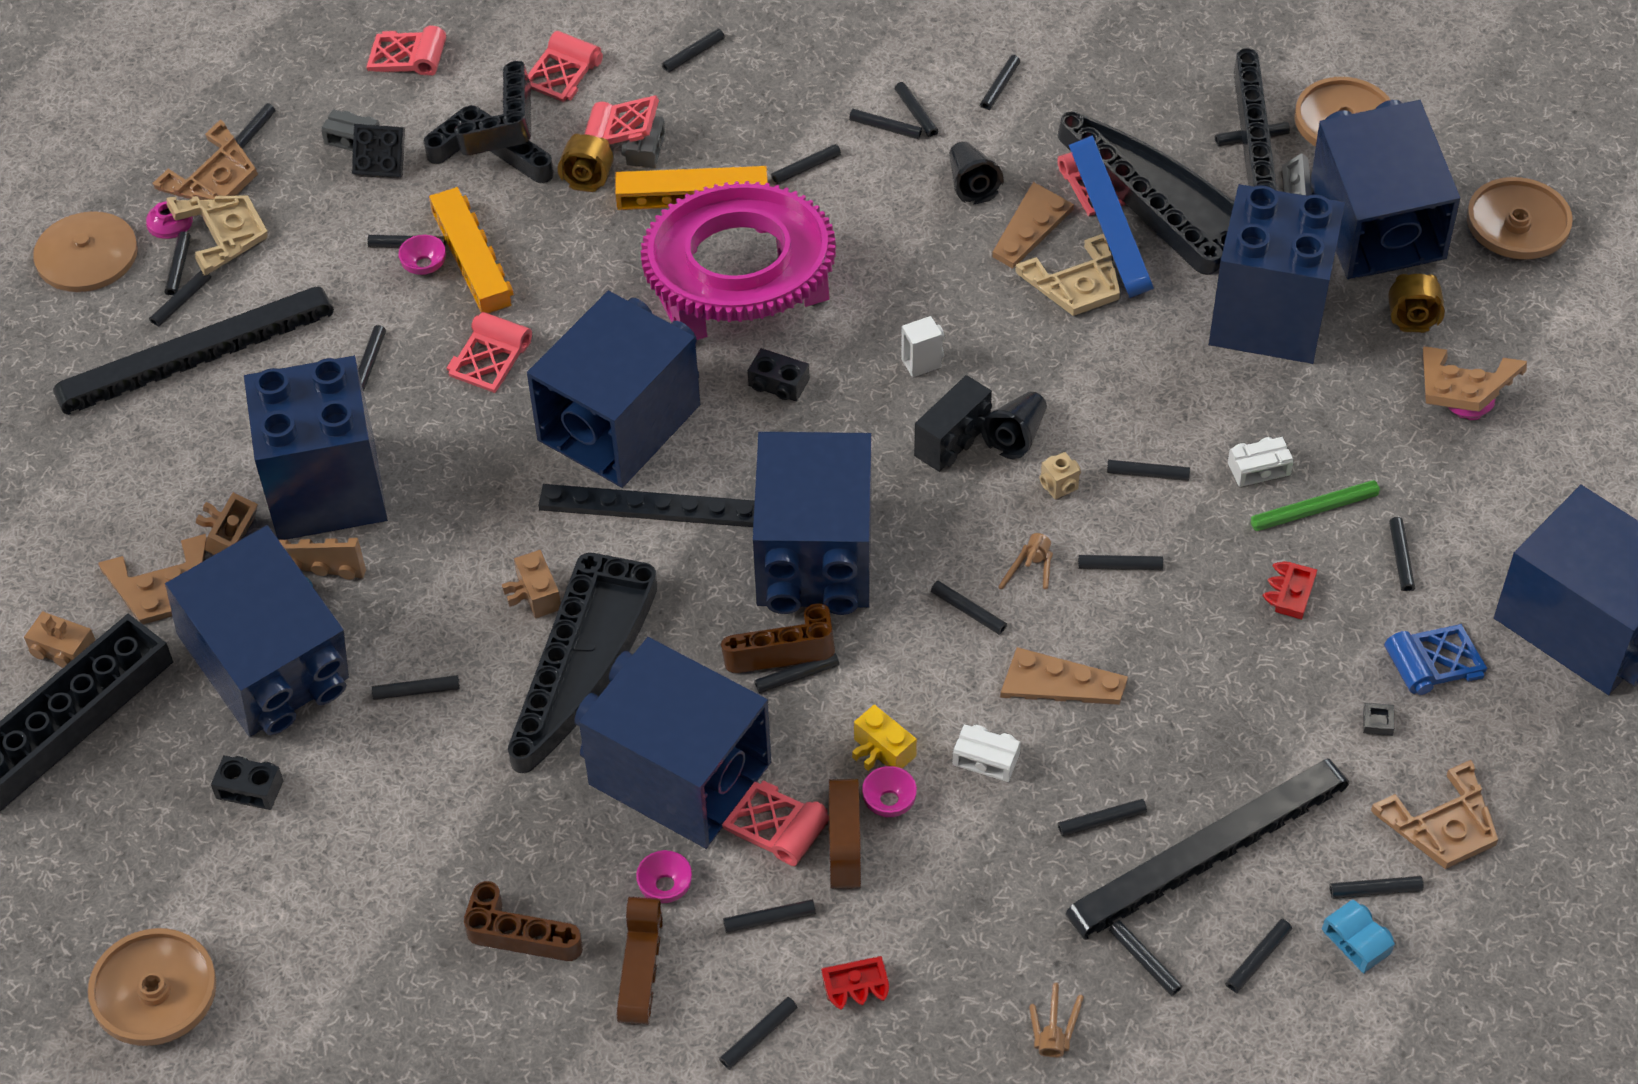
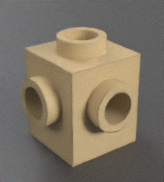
[1039,452,1081,500]

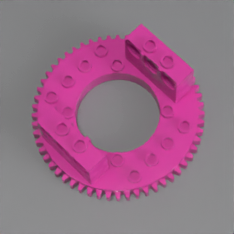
[641,181,836,340]

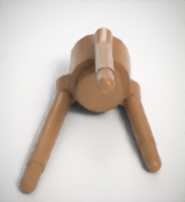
[998,533,1053,589]
[1029,983,1083,1058]

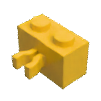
[852,704,917,771]

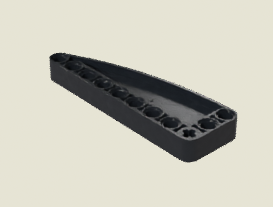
[1057,111,1234,275]
[508,552,658,773]

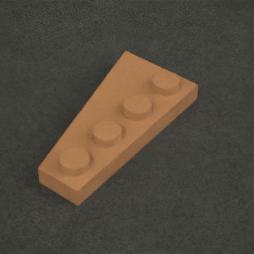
[992,182,1074,269]
[279,538,366,580]
[1000,647,1128,705]

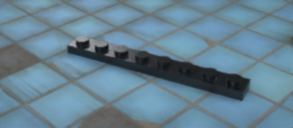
[538,484,755,527]

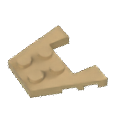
[167,196,268,275]
[1016,233,1120,316]

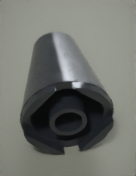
[949,141,1004,205]
[981,391,1047,460]

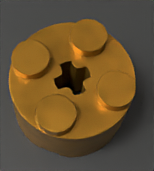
[557,134,613,192]
[1388,274,1445,333]

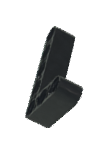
[454,61,531,156]
[423,105,554,183]

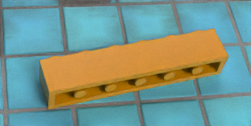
[615,166,767,210]
[429,187,514,313]

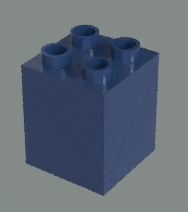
[1311,99,1461,279]
[1208,184,1345,364]
[527,290,701,488]
[244,355,388,540]
[753,432,872,615]
[1493,484,1638,696]
[165,525,349,737]
[575,637,772,849]

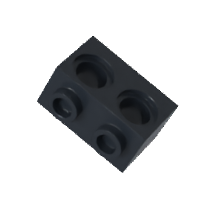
[747,348,810,402]
[211,755,284,810]

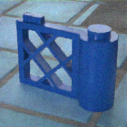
[1384,624,1487,695]

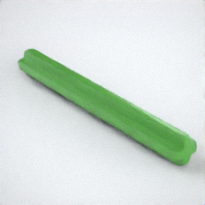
[1250,480,1380,531]

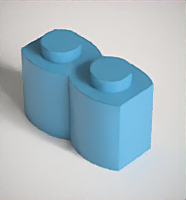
[1322,899,1395,974]

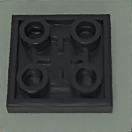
[352,124,405,177]

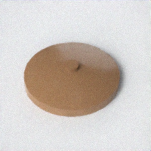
[1295,77,1391,147]
[1467,177,1573,259]
[33,212,138,292]
[88,928,217,1046]

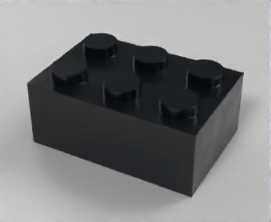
[914,375,992,472]

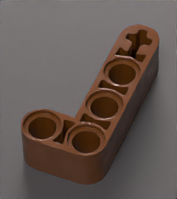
[721,604,835,673]
[829,779,861,889]
[464,881,583,961]
[617,896,663,1025]

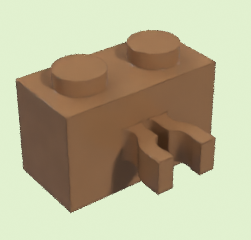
[196,492,258,555]
[502,550,561,619]
[24,611,95,668]

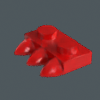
[1262,561,1317,619]
[821,956,889,1010]

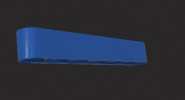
[1069,135,1154,298]

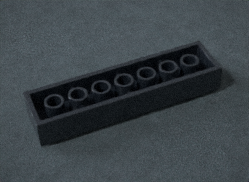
[0,613,174,812]

